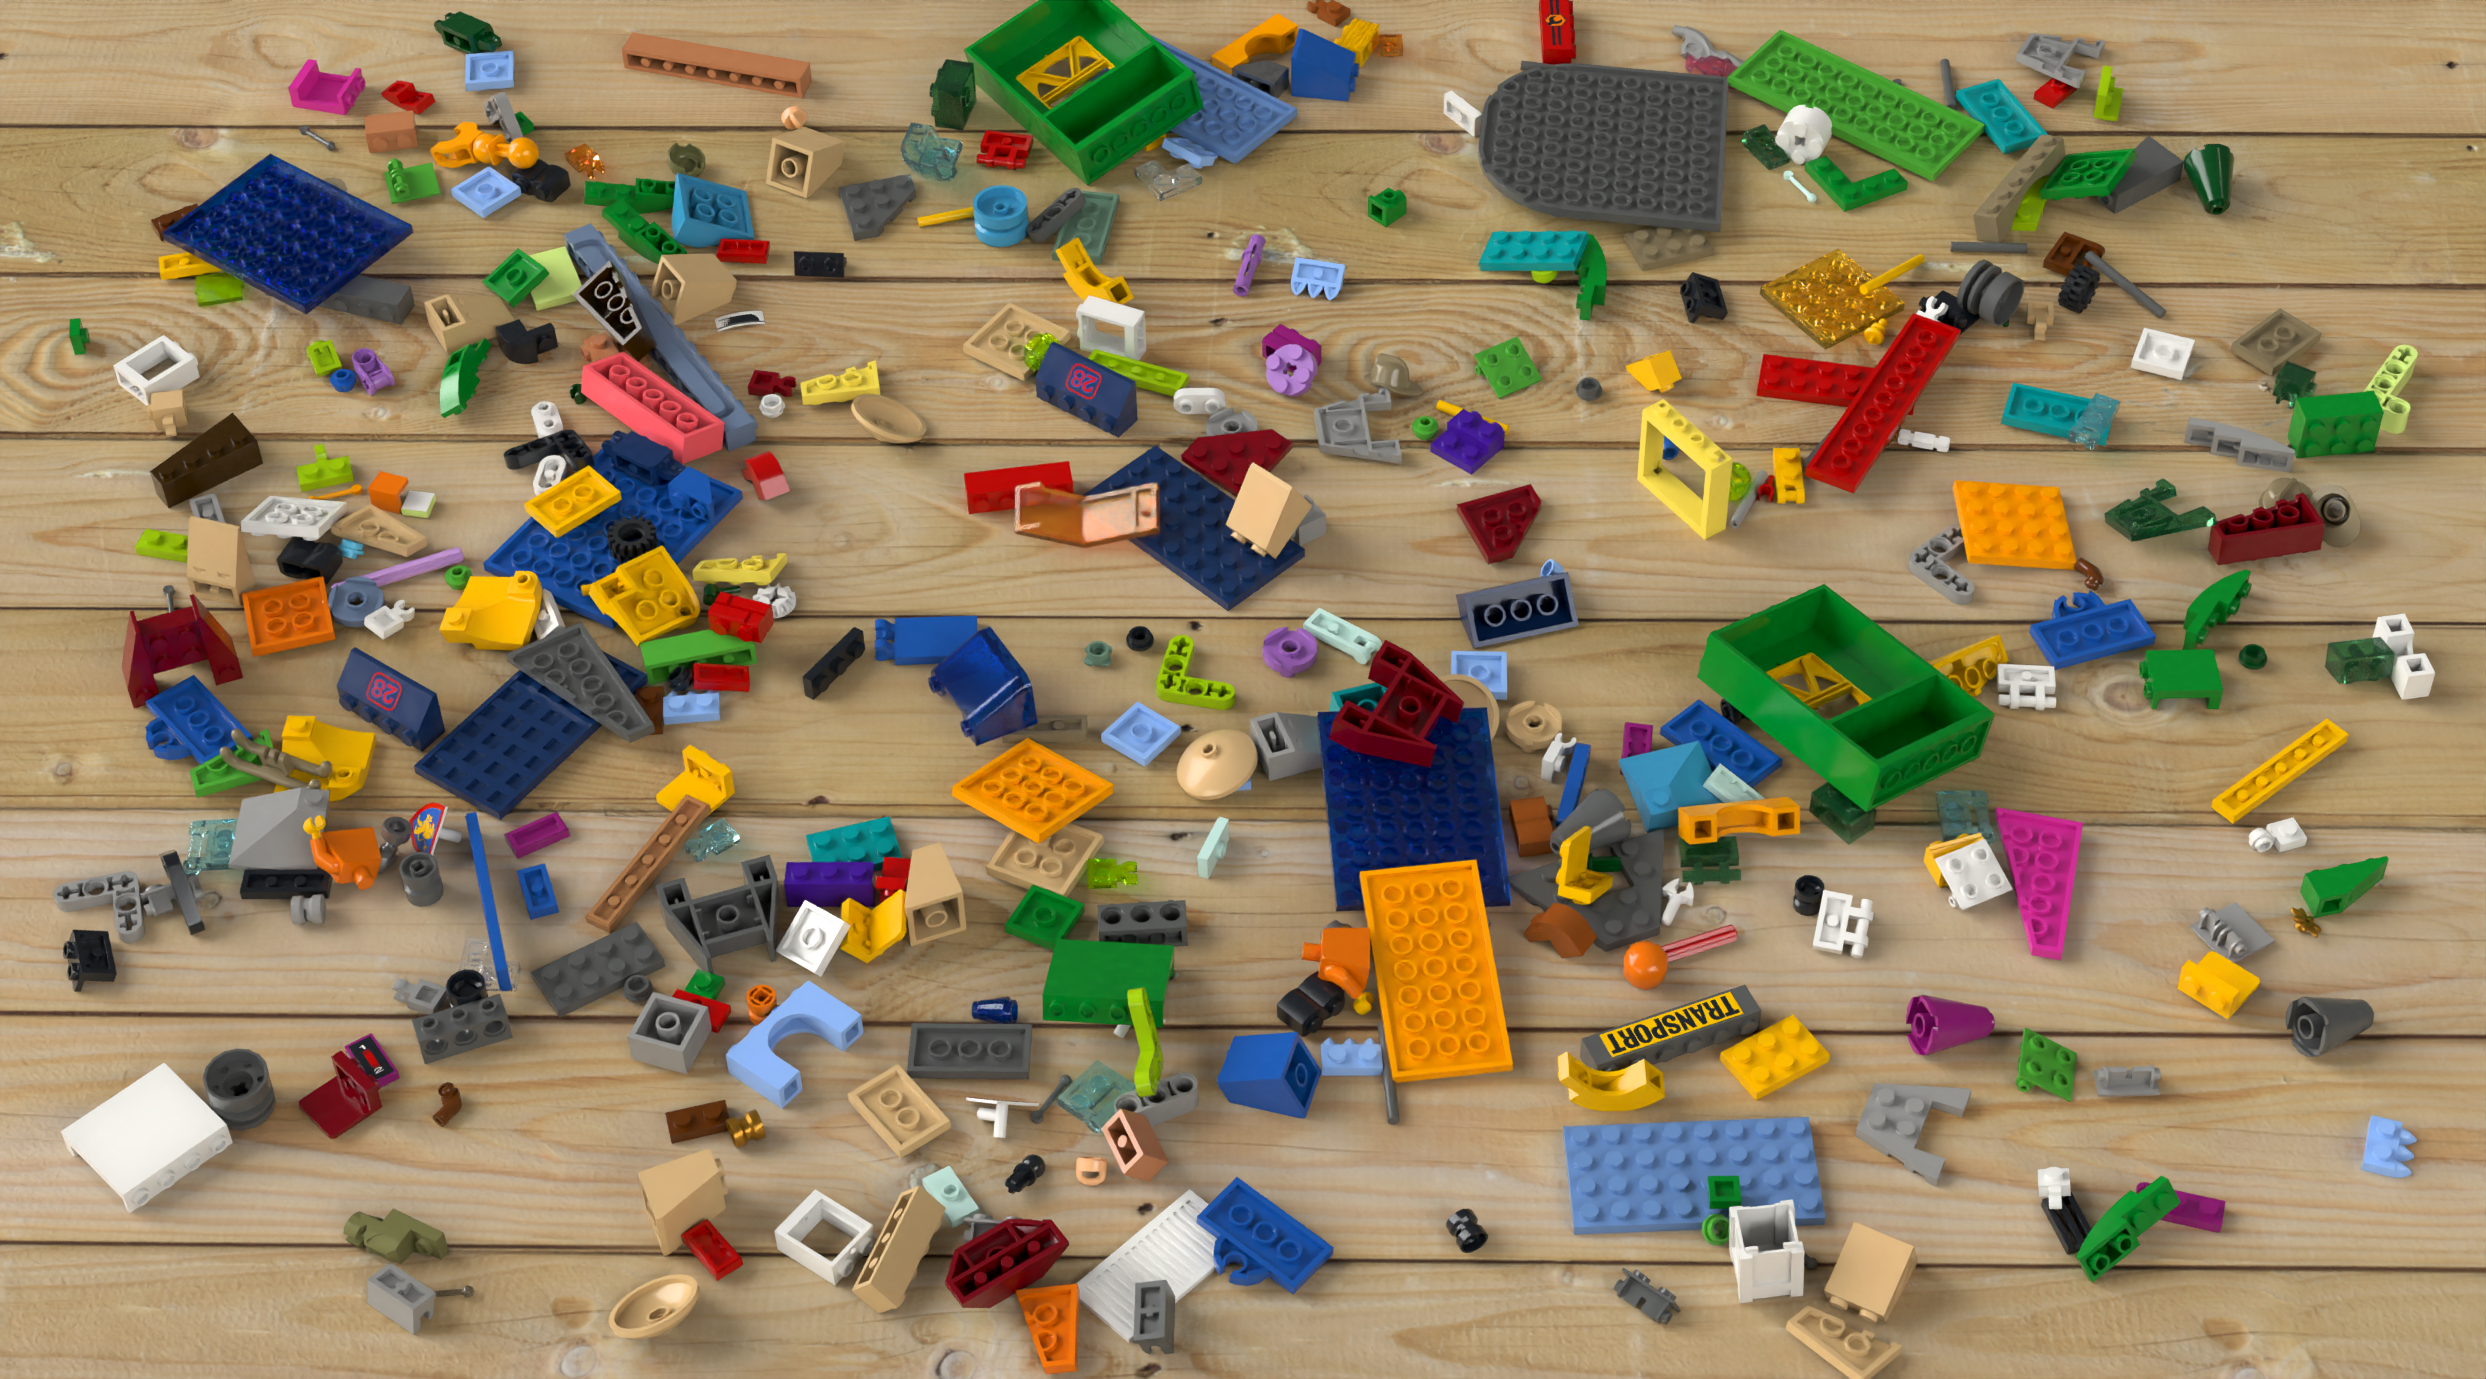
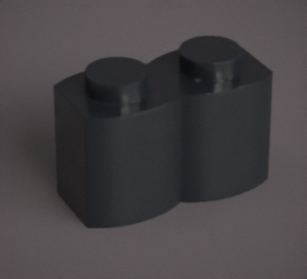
[511,159,571,202]
[276,537,343,585]
[1277,971,1345,1037]

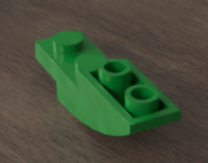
[584,178,675,214]
[602,198,687,264]
[1575,234,1607,321]
[440,338,492,418]
[2182,569,2252,650]
[2076,1175,2181,1283]

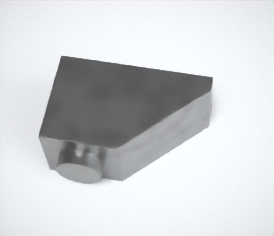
[1233,60,1289,99]

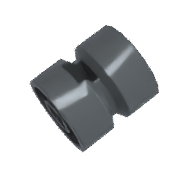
[399,852,444,907]

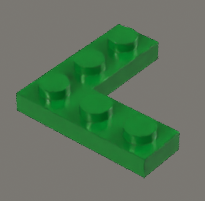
[1805,155,1908,212]

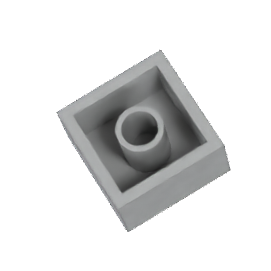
[627,992,712,1074]

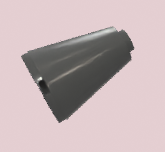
[1550,789,1631,855]
[2286,997,2374,1057]

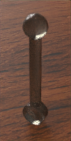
[434,1285,474,1298]

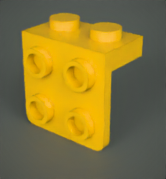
[656,745,735,816]
[1556,826,1613,905]
[840,889,907,963]
[2177,951,2260,1020]

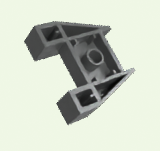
[656,855,780,974]

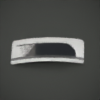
[715,311,765,332]

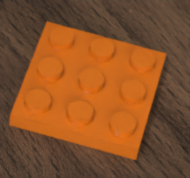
[242,576,336,657]

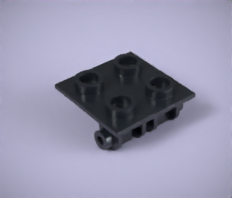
[1915,290,1980,335]

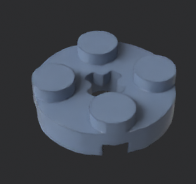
[328,576,385,627]

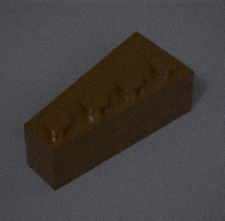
[573,260,657,362]
[150,413,263,508]

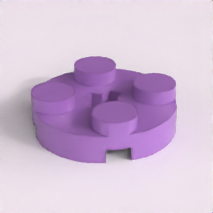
[1266,344,1318,397]
[1262,627,1317,678]

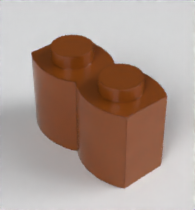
[1509,796,1557,857]

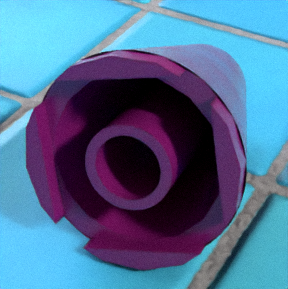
[1906,995,1995,1055]

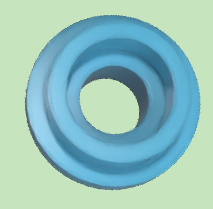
[337,538,364,559]

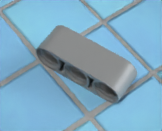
[1114,1072,1199,1127]

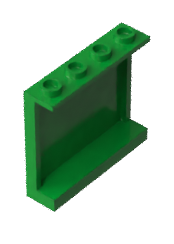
[1042,939,1174,1027]

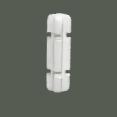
[1898,429,1950,453]

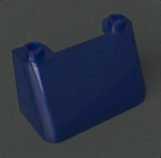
[928,626,1038,746]

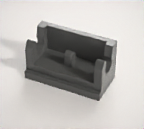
[1133,1280,1175,1354]

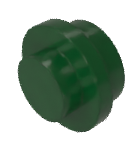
[2238,644,2267,670]

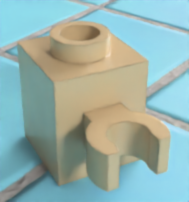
[147,389,188,437]

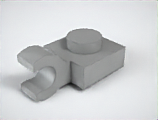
[392,979,448,1015]

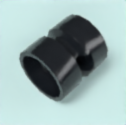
[446,969,488,1008]

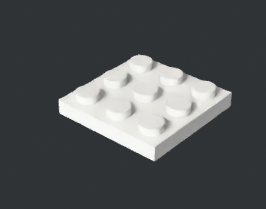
[241,496,347,541]

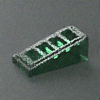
[1741,124,1790,170]

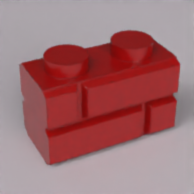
[708,592,774,643]

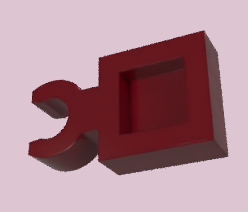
[748,370,797,397]

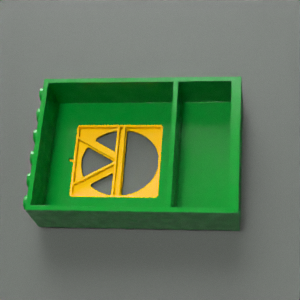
[964,0,1204,186]
[1697,584,1995,812]

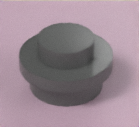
[1576,377,1602,401]
[623,975,653,1003]

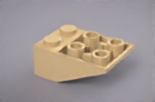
[424,294,515,354]
[187,516,256,606]

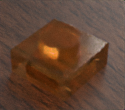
[1378,34,1403,57]

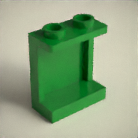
[2139,649,2223,709]

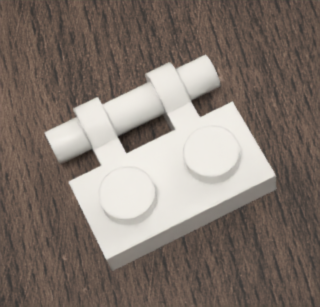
[1997,664,2056,711]
[1812,890,1874,959]

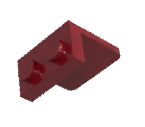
[299,1050,382,1139]

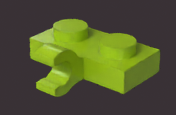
[296,443,354,492]

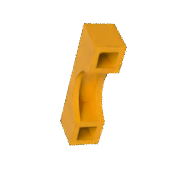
[1211,13,1298,76]
[1678,797,1800,845]

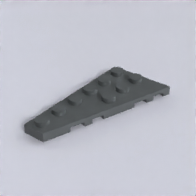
[506,622,655,743]

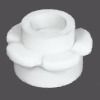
[759,394,785,418]

